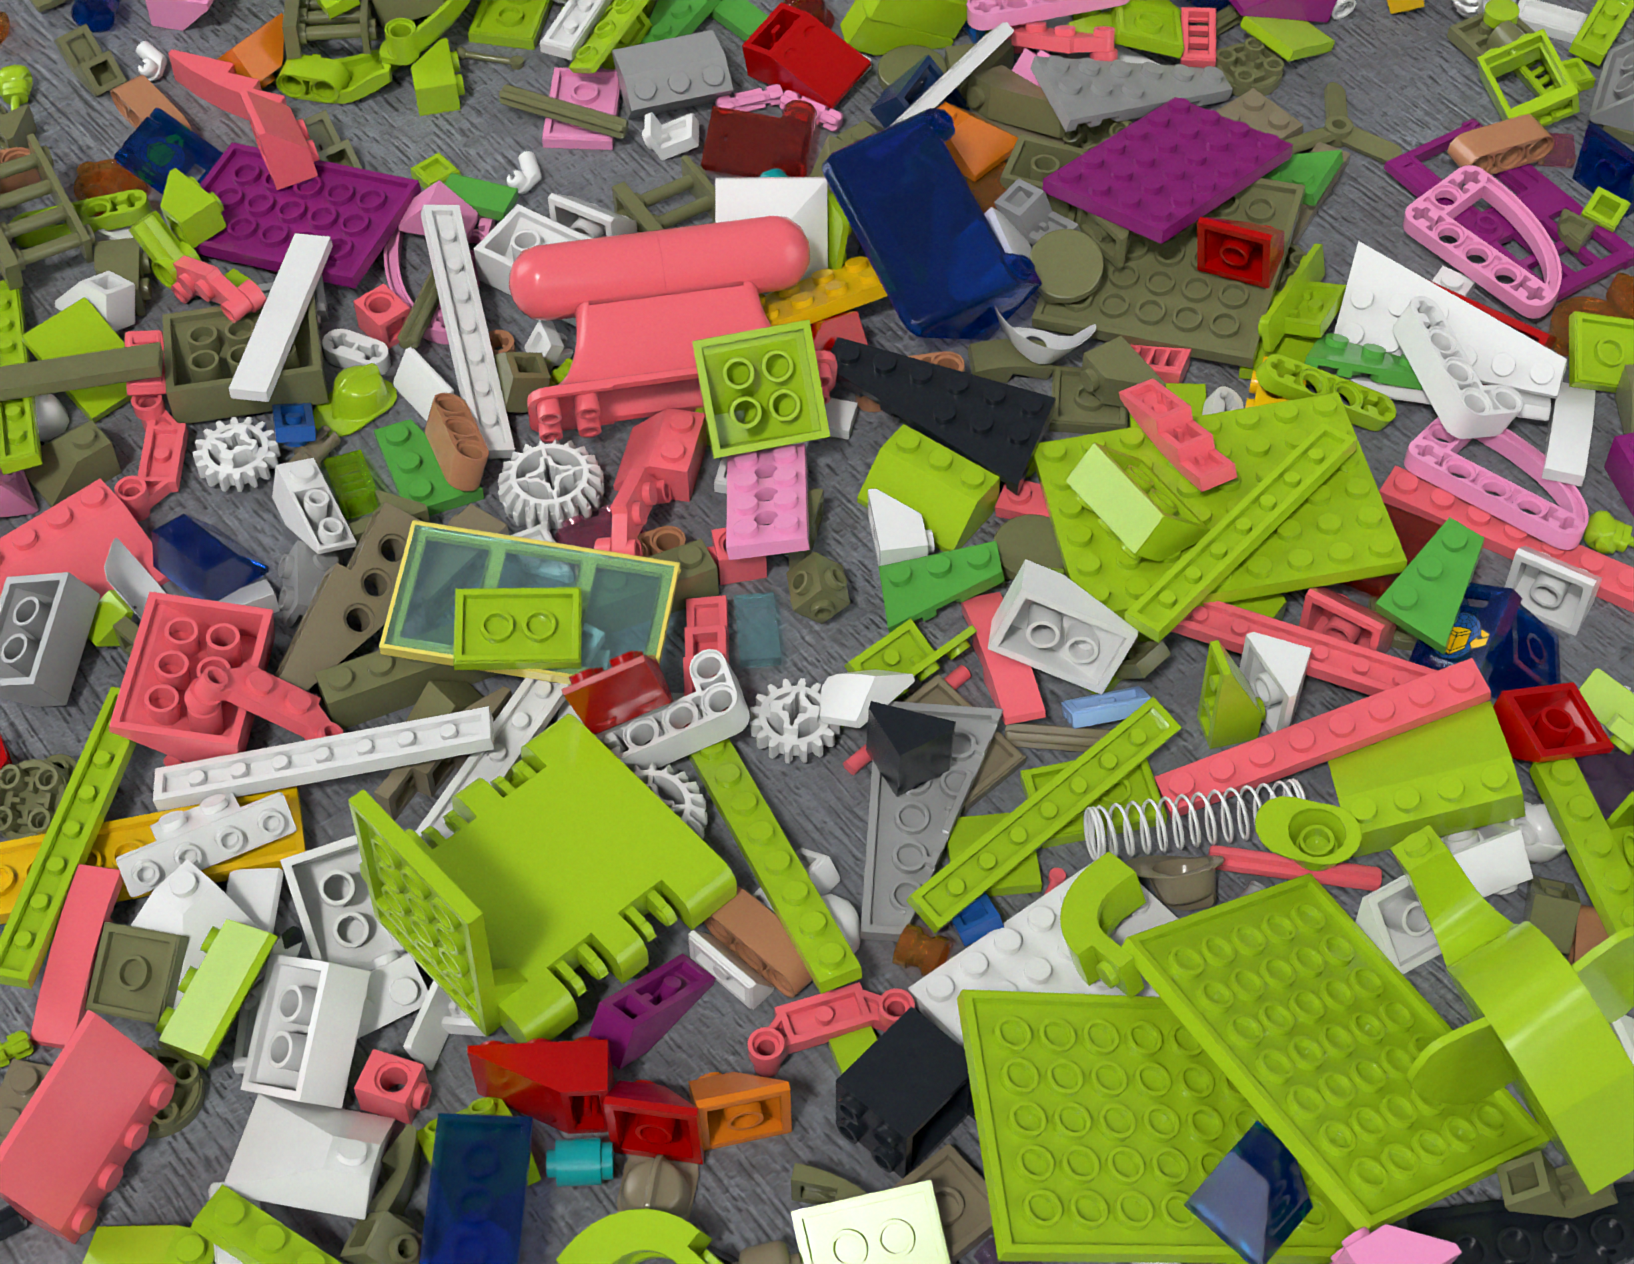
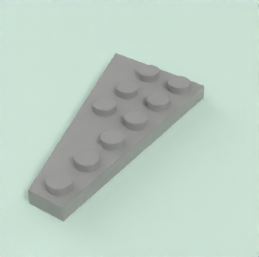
[1030,55,1233,132]
[860,701,1003,942]

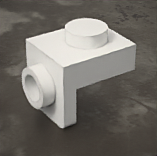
[642,112,699,161]

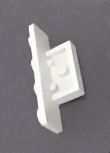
[116,792,296,897]
[357,949,428,1039]
[404,980,486,1071]

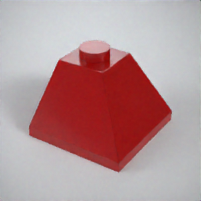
[1197,217,1285,289]
[1493,682,1614,763]
[603,1080,705,1165]

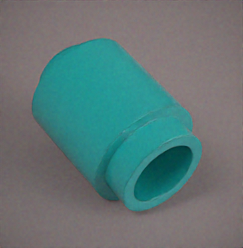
[546,1137,614,1187]

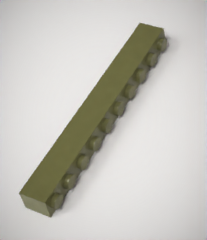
[315,538,719,730]

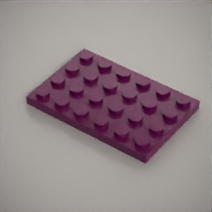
[1042,97,1293,244]
[193,142,422,289]

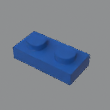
[272,403,316,447]

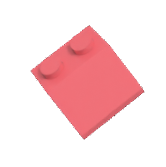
[240,91,320,190]
[613,408,707,502]
[1299,587,1396,654]

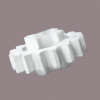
[193,417,281,492]
[750,678,840,763]

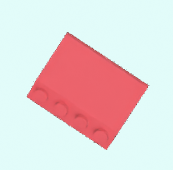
[0,478,175,605]
[109,592,275,763]
[0,1010,177,1245]

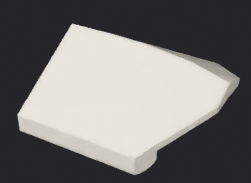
[819,669,915,728]

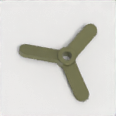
[1284,82,1402,164]

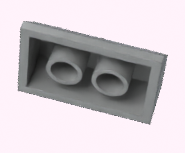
[612,30,734,119]
[1589,39,1634,132]
[0,572,100,707]

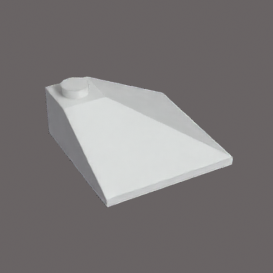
[715,177,828,295]
[131,859,276,1010]
[224,1093,395,1220]

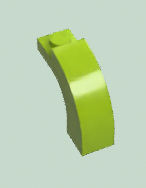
[1060,851,1146,999]
[556,1209,724,1264]

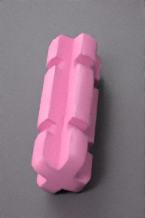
[716,84,784,118]
[780,90,844,132]

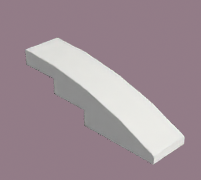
[1542,382,1596,487]

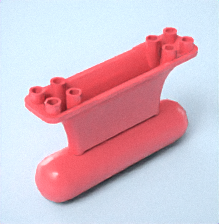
[509,215,838,443]

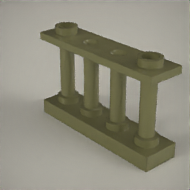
[282,0,377,59]
[0,133,96,291]
[612,155,715,233]

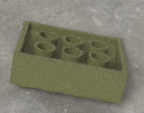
[162,293,329,424]

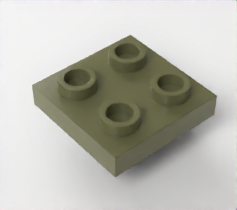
[1447,12,1535,66]

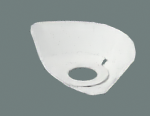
[995,306,1096,364]
[104,538,166,619]

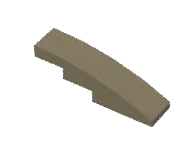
[374,686,512,821]

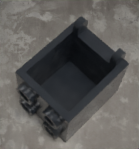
[836,1007,976,1179]

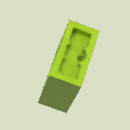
[1477,28,1580,127]

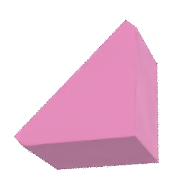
[398,180,479,241]

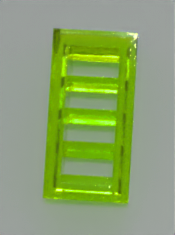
[323,449,378,520]

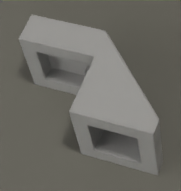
[994,178,1081,246]

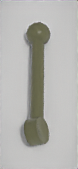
[454,47,524,70]

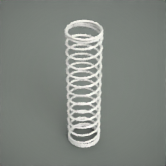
[1084,778,1306,861]

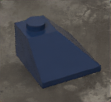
[870,55,971,148]

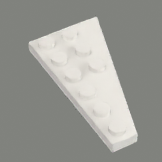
[1334,241,1567,399]

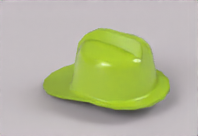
[313,363,397,437]
[1255,796,1362,871]

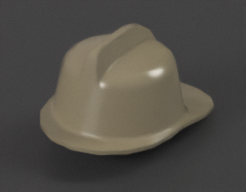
[1124,855,1225,911]
[617,1154,698,1221]

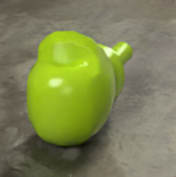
[0,64,33,111]
[1584,510,1634,555]

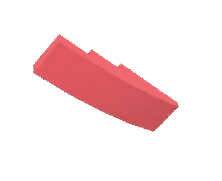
[168,49,287,121]
[1119,378,1237,492]
[961,592,1046,725]
[683,595,729,727]
[30,864,124,1049]

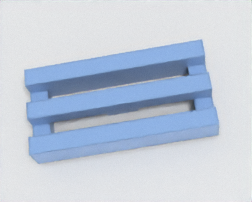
[1061,686,1152,729]

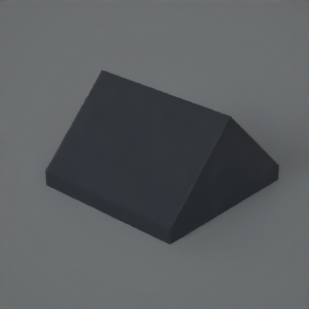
[866,701,956,797]

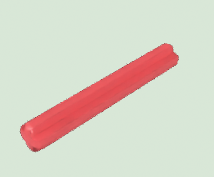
[1208,845,1382,891]

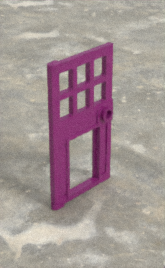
[1384,118,1634,302]

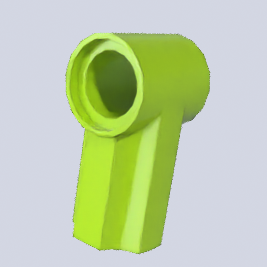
[129,210,201,289]

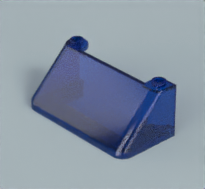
[822,108,1042,340]

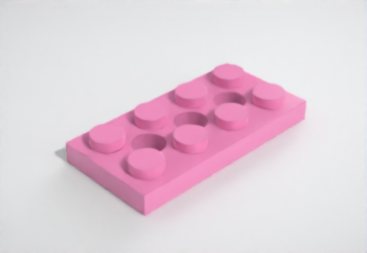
[726,443,810,560]

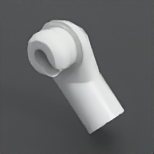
[136,41,167,81]
[507,151,541,195]

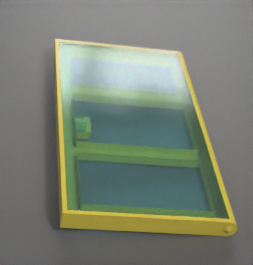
[379,520,681,685]

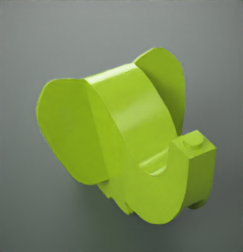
[1390,825,1634,1195]

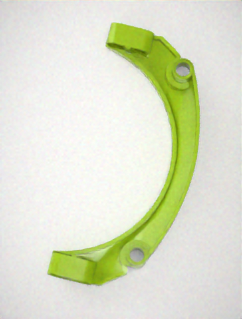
[276,0,471,104]

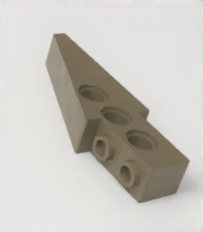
[274,501,421,691]

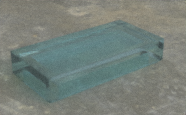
[734,592,781,669]

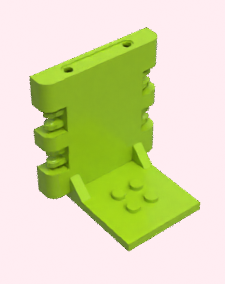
[348,714,737,1043]

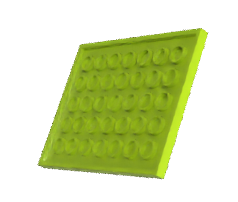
[1033,392,1407,620]
[1121,873,1550,1233]
[957,989,1356,1264]

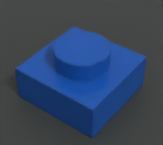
[950,892,1005,947]

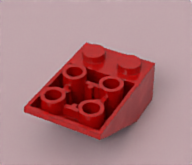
[742,2,871,109]
[561,650,674,735]
[467,1036,615,1134]

